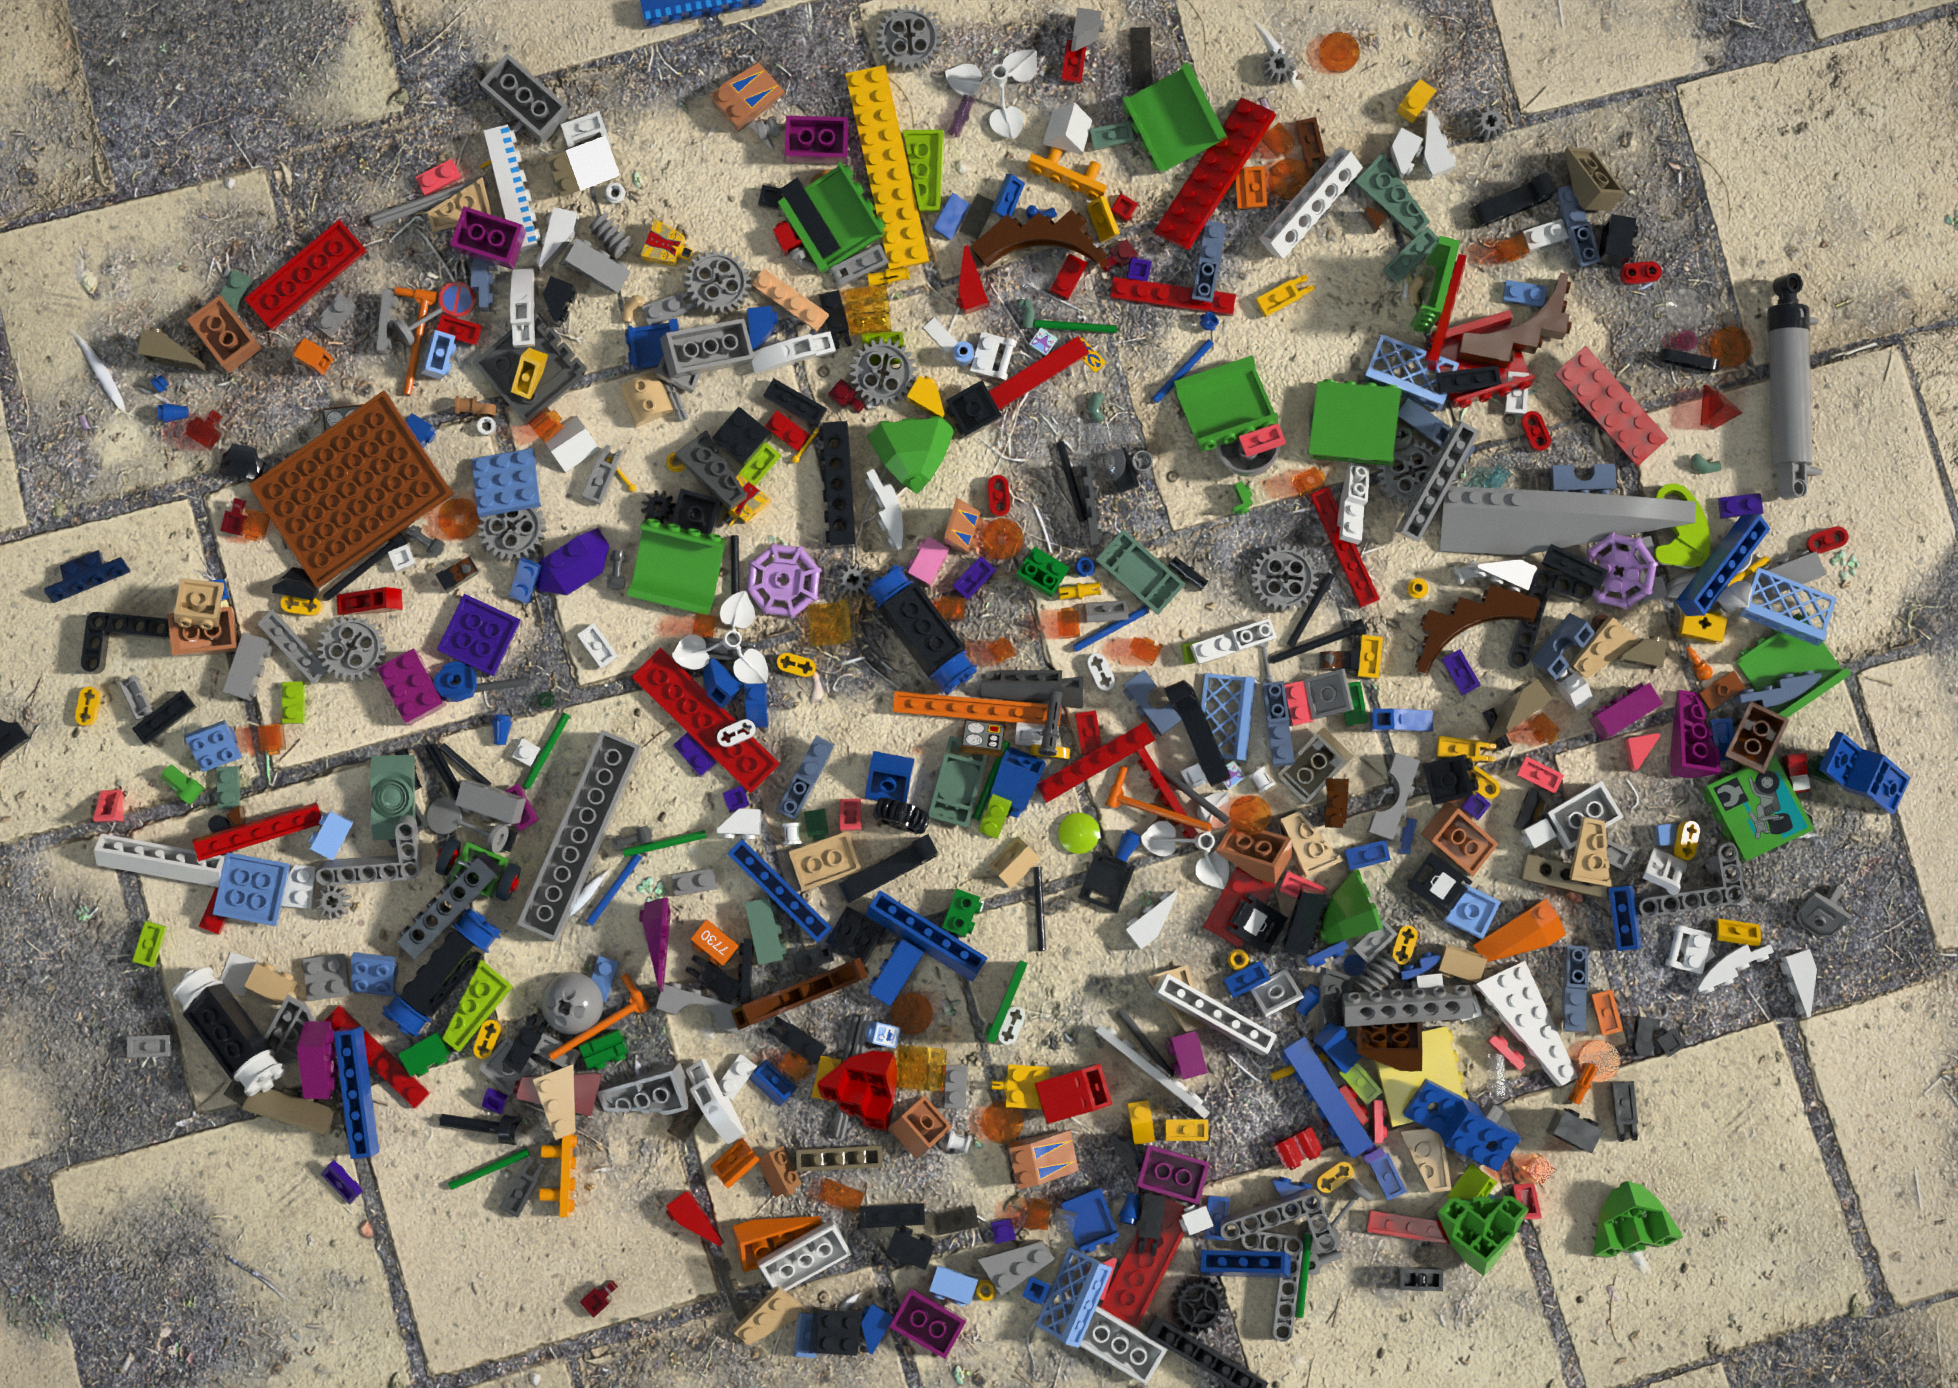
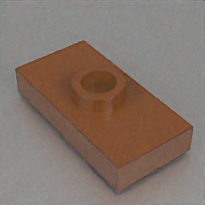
[1698,670,1746,711]

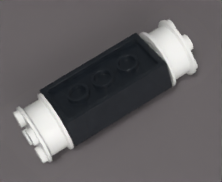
[171,967,286,1096]

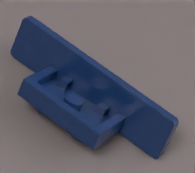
[44,550,130,603]

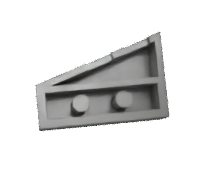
[559,238,630,294]
[978,1240,1055,1296]

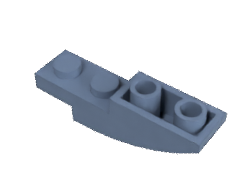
[1556,185,1601,267]
[1192,221,1226,303]
[471,258,498,312]
[1398,398,1475,465]
[1735,670,1822,708]
[1263,681,1294,767]
[777,735,835,820]
[1562,945,1588,1033]

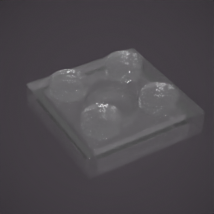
[1485,1053,1506,1097]

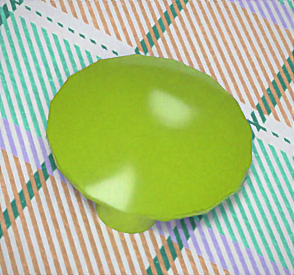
[1058,812,1100,854]

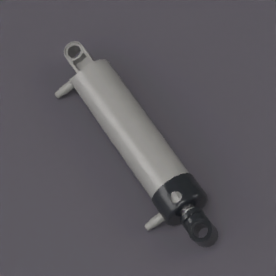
[1767,273,1822,500]

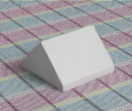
[1043,103,1092,155]
[542,416,600,472]
[1250,969,1304,1017]

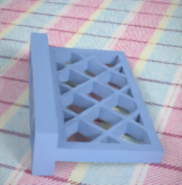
[1363,334,1459,411]
[1739,567,1837,646]
[1195,673,1256,762]
[1035,1246,1112,1348]

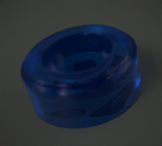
[1343,955,1365,976]

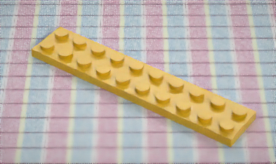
[845,65,930,270]

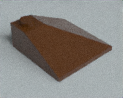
[1357,1022,1423,1072]

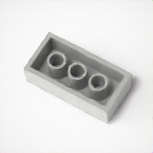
[479,53,571,144]
[660,318,754,379]

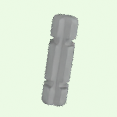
[664,383,688,422]

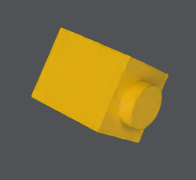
[1396,79,1437,124]
[511,348,548,399]
[907,376,945,419]
[1127,1099,1155,1145]

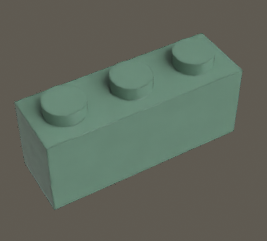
[745,897,787,965]

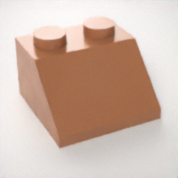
[888,1095,952,1160]

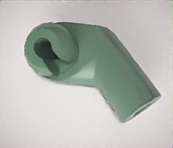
[1018,298,1035,328]
[1087,392,1105,424]
[1691,454,1722,474]

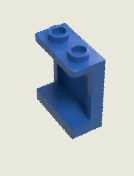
[625,318,680,370]
[1060,1187,1119,1254]

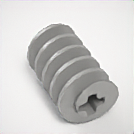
[589,212,633,259]
[1355,951,1400,992]

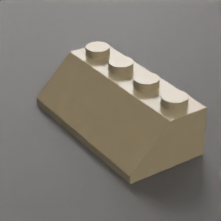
[242,1084,340,1135]

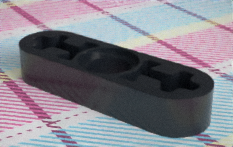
[1659,349,1720,373]

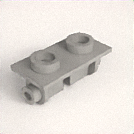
[118,674,153,720]

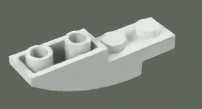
[510,268,535,348]
[751,331,836,374]
[1337,462,1370,545]
[865,469,904,552]
[1190,618,1277,665]
[1693,944,1774,995]
[686,1059,746,1144]

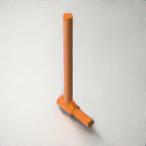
[395,287,438,396]
[1105,766,1212,832]
[548,973,651,1061]

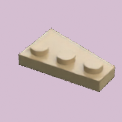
[427,177,493,232]
[1570,615,1641,678]
[1279,811,1344,877]
[1569,816,1612,887]
[1147,965,1205,1032]
[533,1064,576,1140]
[1399,1128,1451,1193]
[733,1285,809,1345]

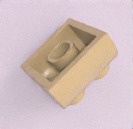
[620,372,674,427]

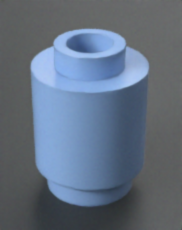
[953,341,974,366]

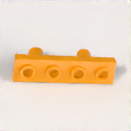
[1027,147,1107,200]
[539,1133,577,1217]

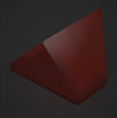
[1700,385,1743,430]

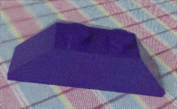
[536,528,610,596]

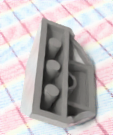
[264,994,316,1065]

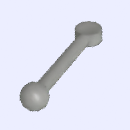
[1260,642,1273,682]

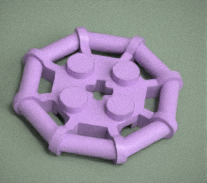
[1586,532,1658,610]
[745,543,822,618]

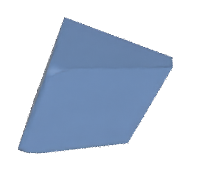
[1654,823,1677,847]

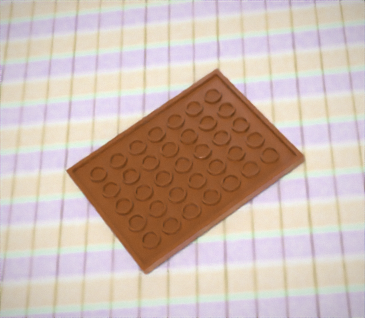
[249,390,454,588]

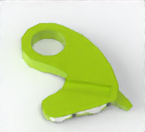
[1653,483,1711,569]

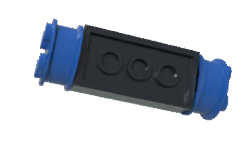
[866,564,978,695]
[382,907,502,1037]

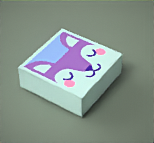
[1029,328,1058,356]
[1223,761,1245,790]

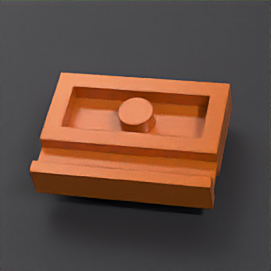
[1235,166,1267,210]
[710,1138,760,1189]

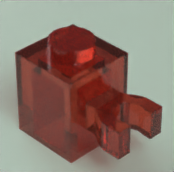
[185,409,223,451]

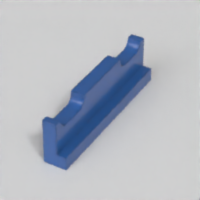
[1398,817,1417,854]

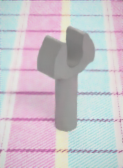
[1308,1250,1343,1275]

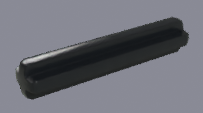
[425,743,460,800]

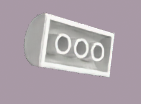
[757,1219,852,1291]
[1080,1306,1168,1385]

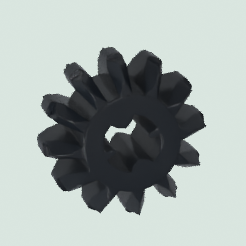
[641,490,676,524]

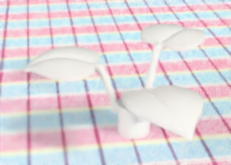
[945,50,1037,139]
[1665,554,1752,613]
[672,591,768,684]
[1141,792,1231,889]

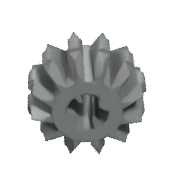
[1261,48,1297,85]
[1472,106,1507,141]
[836,563,871,599]
[316,885,352,920]

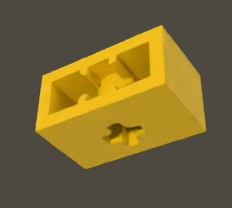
[1677,611,1728,644]

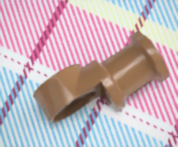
[455,396,496,418]

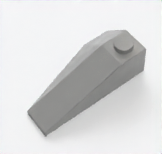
[597,1062,688,1115]

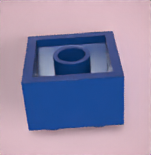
[865,751,915,803]

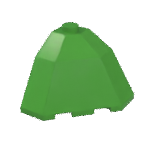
[867,416,955,494]
[1319,869,1383,945]
[1594,1181,1683,1258]
[1437,1196,1529,1276]

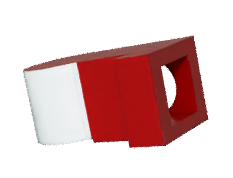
[1782,753,1810,794]

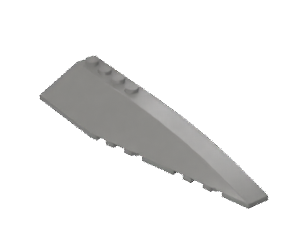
[1440,486,1696,556]

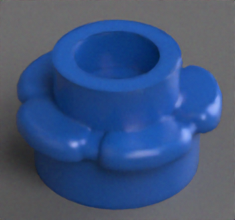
[1200,312,1219,331]
[150,374,169,393]
[1075,557,1095,577]

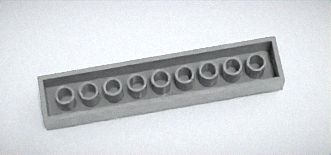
[517,730,643,942]

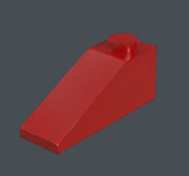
[956,245,989,315]
[336,587,403,616]
[666,1190,725,1246]

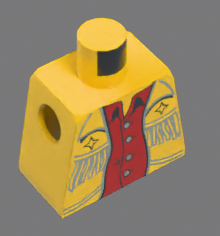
[641,219,693,266]
[721,474,771,527]

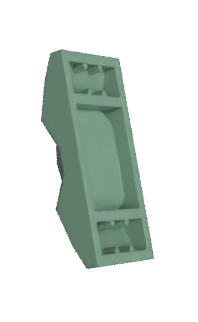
[1096,529,1186,615]
[928,736,990,828]
[370,755,416,840]

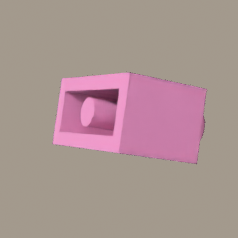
[906,537,950,587]

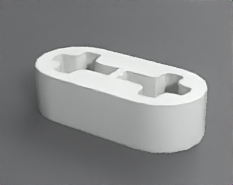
[1087,653,1115,692]
[717,719,756,748]
[998,1006,1025,1045]

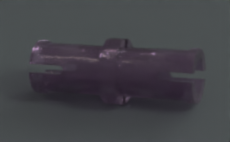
[948,94,975,137]

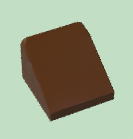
[1363,206,1385,233]
[227,805,246,827]

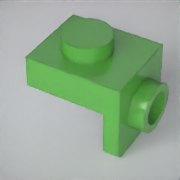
[1231,481,1253,516]

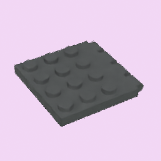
[473,313,587,425]

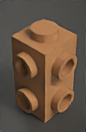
[758,1146,802,1198]

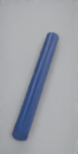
[1152,339,1214,404]
[1072,605,1149,652]
[586,854,642,926]

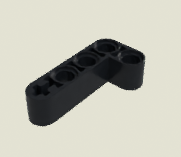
[1471,172,1556,228]

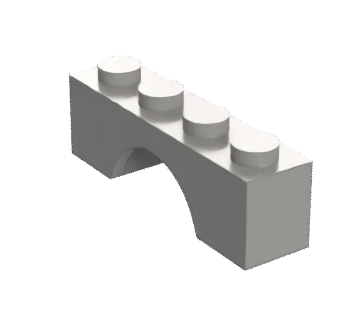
[1367,753,1422,841]
[656,981,742,1033]

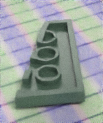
[1354,152,1430,238]

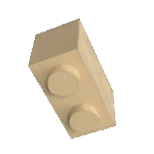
[1437,943,1487,984]
[244,962,298,1005]

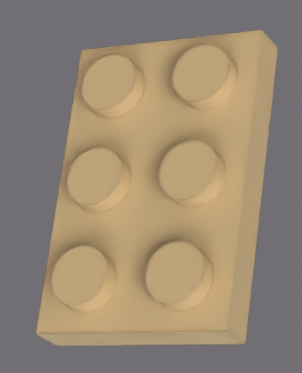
[789,831,862,892]

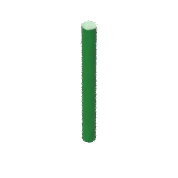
[1034,320,1117,334]
[522,712,570,789]
[972,740,1011,821]
[623,830,707,857]
[448,1148,530,1190]
[1295,1232,1313,1318]

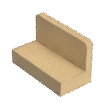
[988,836,1040,888]

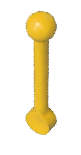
[791,427,820,463]
[606,457,636,492]

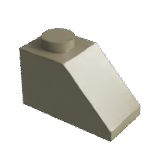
[1617,636,1667,669]

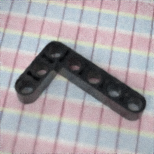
[1508,569,1593,669]
[81,612,170,674]
[1164,680,1231,787]
[838,834,939,903]

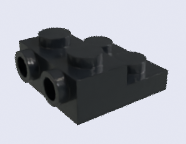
[945,380,1003,438]
[1423,754,1479,805]

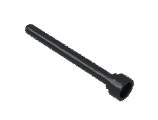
[323,532,408,601]
[1269,619,1367,664]

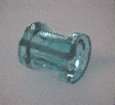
[1485,465,1512,489]

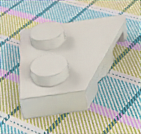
[282,865,317,909]

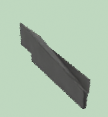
[981,670,1083,709]

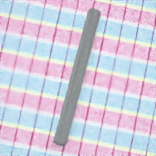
[370,176,489,227]
[832,1014,872,1139]

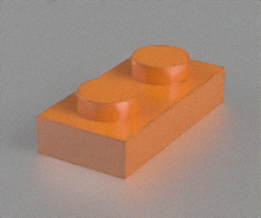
[1590,989,1623,1036]

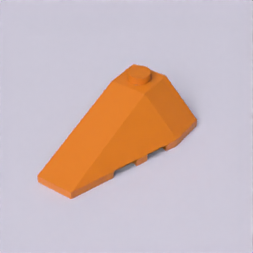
[1472,898,1566,963]
[733,1216,822,1273]

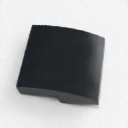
[826,906,886,965]

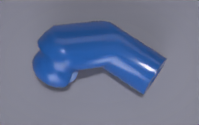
[1026,205,1057,219]

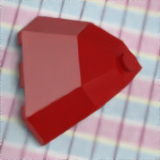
[817,1050,897,1132]

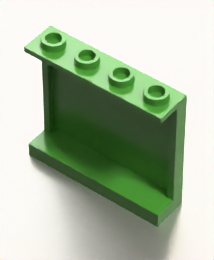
[778,161,886,274]
[1409,236,1460,333]
[1174,355,1278,452]
[1309,379,1402,466]

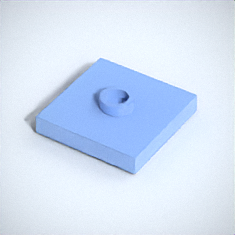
[1444,883,1501,940]

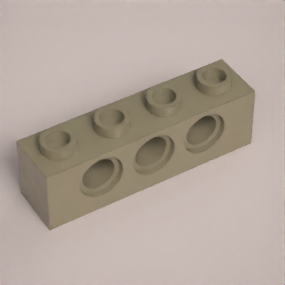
[1519,852,1610,899]
[796,1145,883,1172]

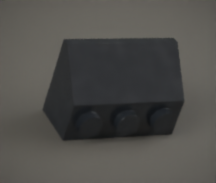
[1282,884,1329,955]

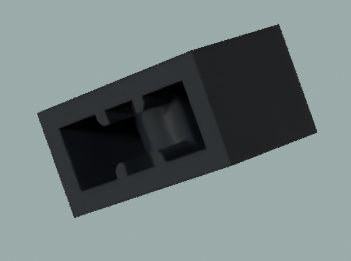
[1397,1266,1443,1291]

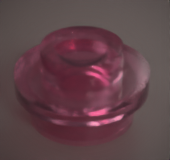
[1676,330,1698,351]

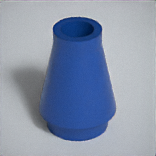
[158,403,189,423]
[492,714,513,745]
[1115,829,1141,862]
[1296,983,1320,1016]
[1119,1192,1140,1225]

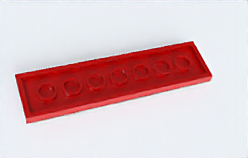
[1153,97,1276,251]
[632,647,780,794]

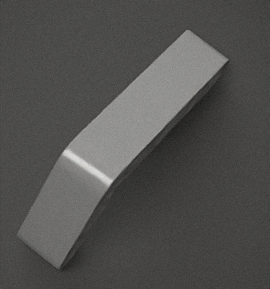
[316,815,422,886]
[1639,841,1745,917]
[1220,1189,1336,1253]
[1240,1231,1303,1342]

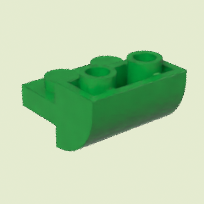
[1015,546,1070,599]

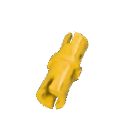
[867,266,910,287]
[1058,581,1101,600]

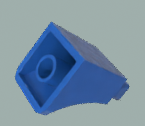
[990,747,1046,818]

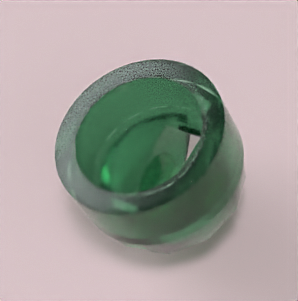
[537,691,555,709]

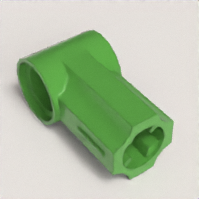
[160,764,205,805]

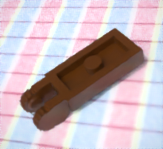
[1295,117,1325,177]

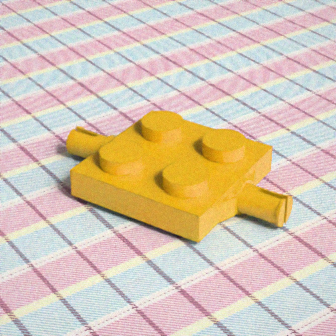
[991,1064,1050,1110]

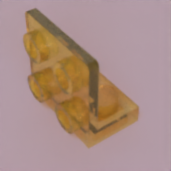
[846,285,892,336]
[807,599,852,647]
[896,1044,947,1092]

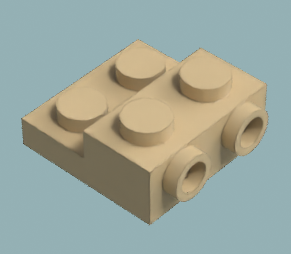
[174,578,224,630]

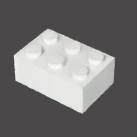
[1543,781,1623,850]

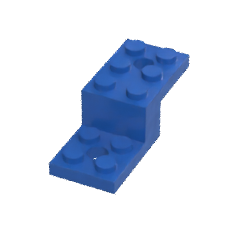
[1819,731,1911,815]
[1403,1078,1521,1172]

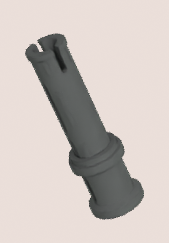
[1038,691,1063,756]

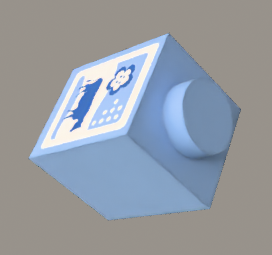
[865,1021,901,1049]

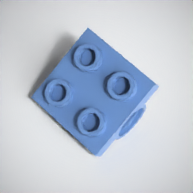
[185,720,242,772]
[351,952,398,996]

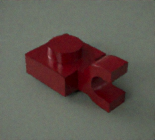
[1103,239,1139,273]
[828,379,865,413]
[220,498,247,536]
[580,1280,618,1318]

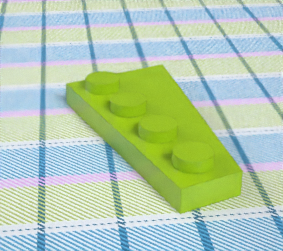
[903,129,944,212]
[442,959,514,1052]

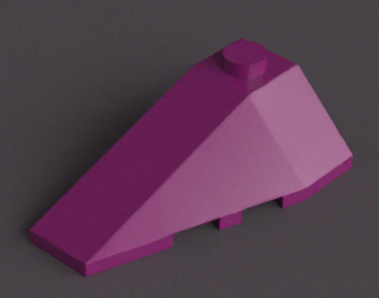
[1670,690,1721,779]
[639,897,671,992]

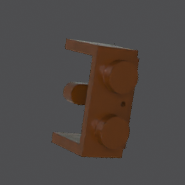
[1323,778,1349,828]

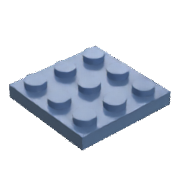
[472,448,541,517]
[213,852,291,927]

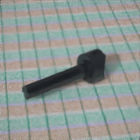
[439,1114,522,1145]

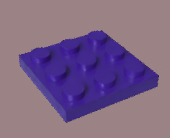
[437,594,522,677]

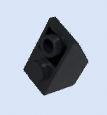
[543,276,577,327]

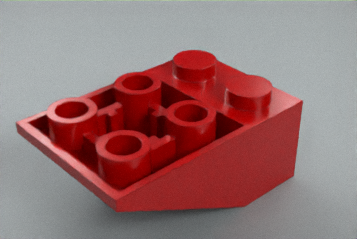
[1034,1064,1113,1124]

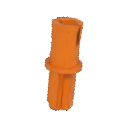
[1568,1063,1597,1105]

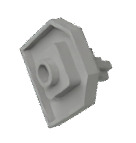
[1797,884,1852,937]

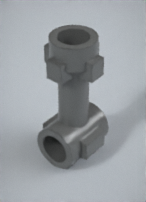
[406,525,445,558]
[607,550,626,591]
[612,825,653,851]

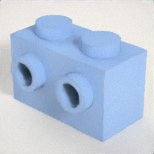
[420,330,456,380]
[308,810,353,860]
[929,1265,978,1307]

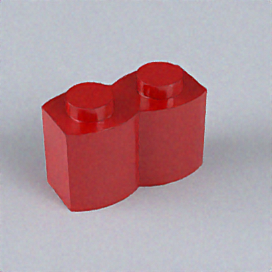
[1272,1126,1323,1171]

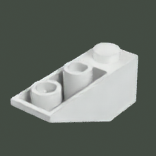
[1422,110,1456,180]
[537,207,580,272]
[1467,559,1537,593]
[1125,891,1178,950]
[1780,949,1817,1018]

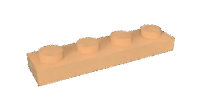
[751,268,829,332]

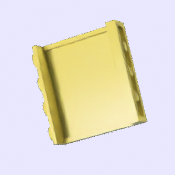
[1374,1026,1468,1127]

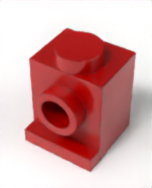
[773,221,803,256]

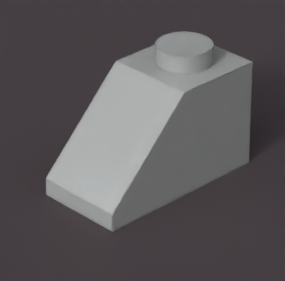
[1071,8,1105,51]

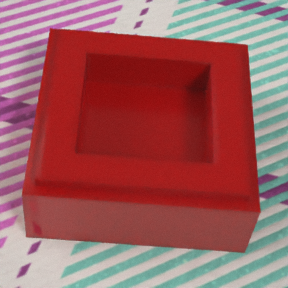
[1111,193,1138,222]

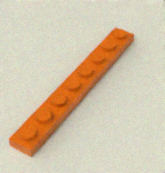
[893,691,1061,727]

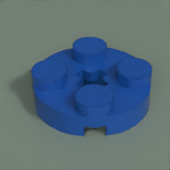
[434,661,477,702]

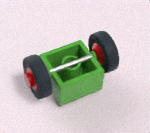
[435,838,521,901]

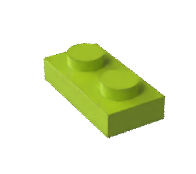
[739,442,782,487]
[282,681,305,724]
[978,794,1012,839]
[132,921,167,967]
[1338,1062,1383,1105]

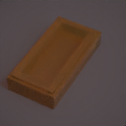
[818,1178,865,1214]

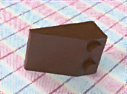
[1724,701,1790,775]

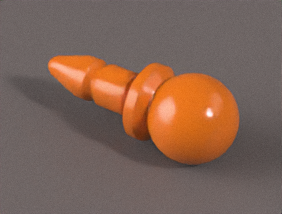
[1686,646,1713,681]

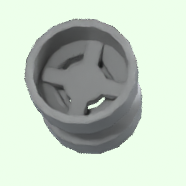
[755,115,780,141]
[1131,450,1153,475]

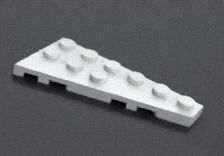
[1472,961,1578,1086]
[1096,1025,1210,1119]

